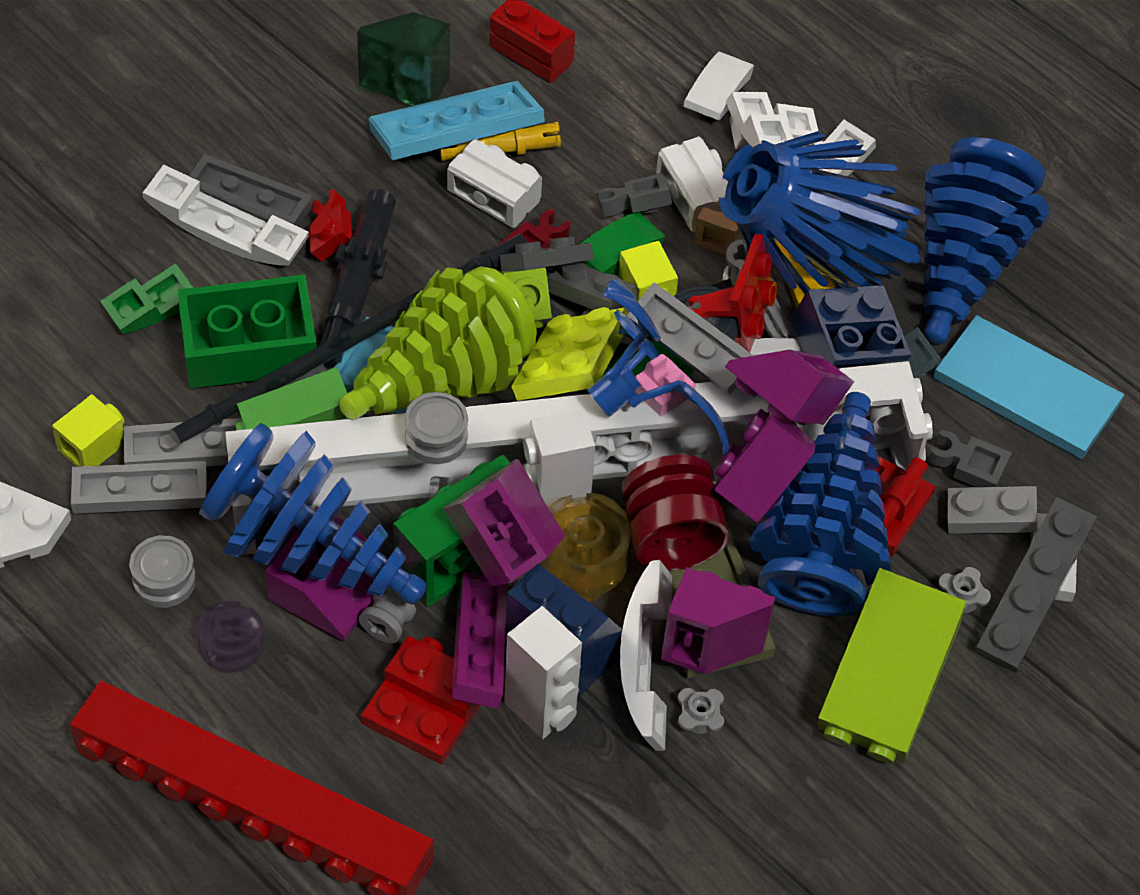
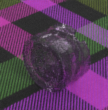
[198,601,264,674]

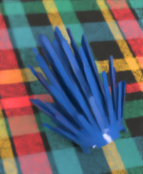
[719,130,921,294]

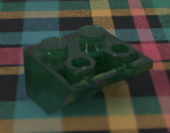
[357,12,450,106]

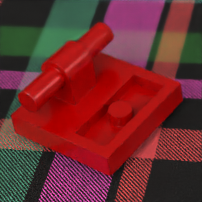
[873,456,936,557]

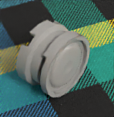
[405,392,468,464]
[129,535,196,608]

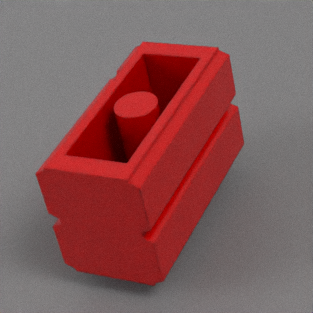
[489,0,576,83]

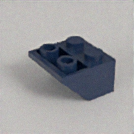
[790,285,911,365]

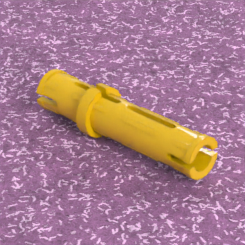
[440,122,561,162]

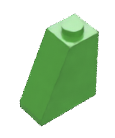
[235,367,348,430]

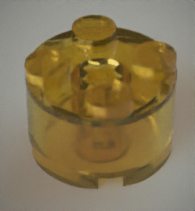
[540,493,631,601]

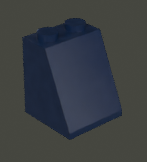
[505,564,622,699]

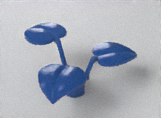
[587,278,729,455]

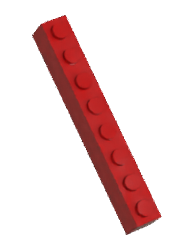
[70,680,434,895]

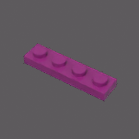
[452,571,507,709]

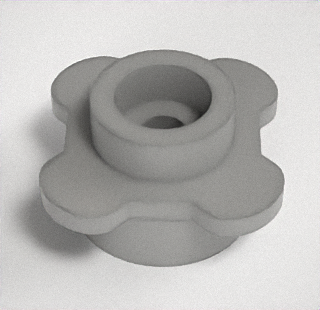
[939,567,991,613]
[678,688,724,734]

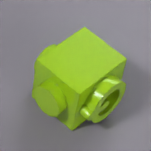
[501,267,552,328]

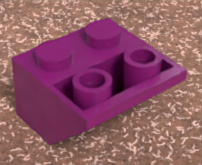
[725,349,855,426]
[714,408,815,523]
[443,459,566,586]
[265,506,374,641]
[661,567,775,674]

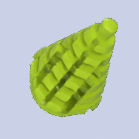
[339,266,537,420]

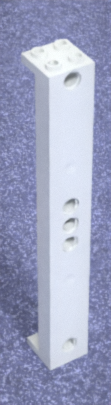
[225,361,933,555]

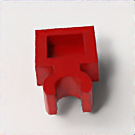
[309,188,352,262]

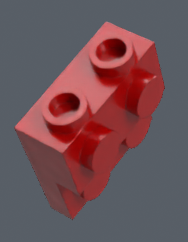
[361,635,480,765]

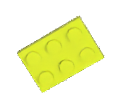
[511,307,628,401]

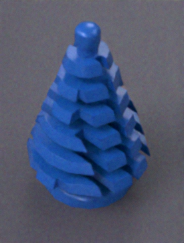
[923,137,1051,344]
[749,391,892,617]
[199,423,426,605]

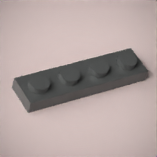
[975,497,1097,673]

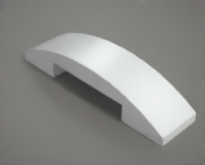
[143,165,309,266]
[620,560,672,751]

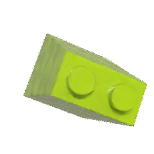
[817,568,967,764]

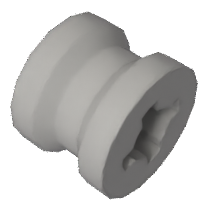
[359,587,416,644]

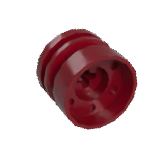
[621,454,730,571]

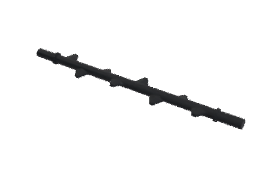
[170,234,527,445]

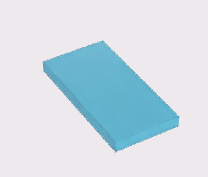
[368,81,545,160]
[933,315,1124,459]

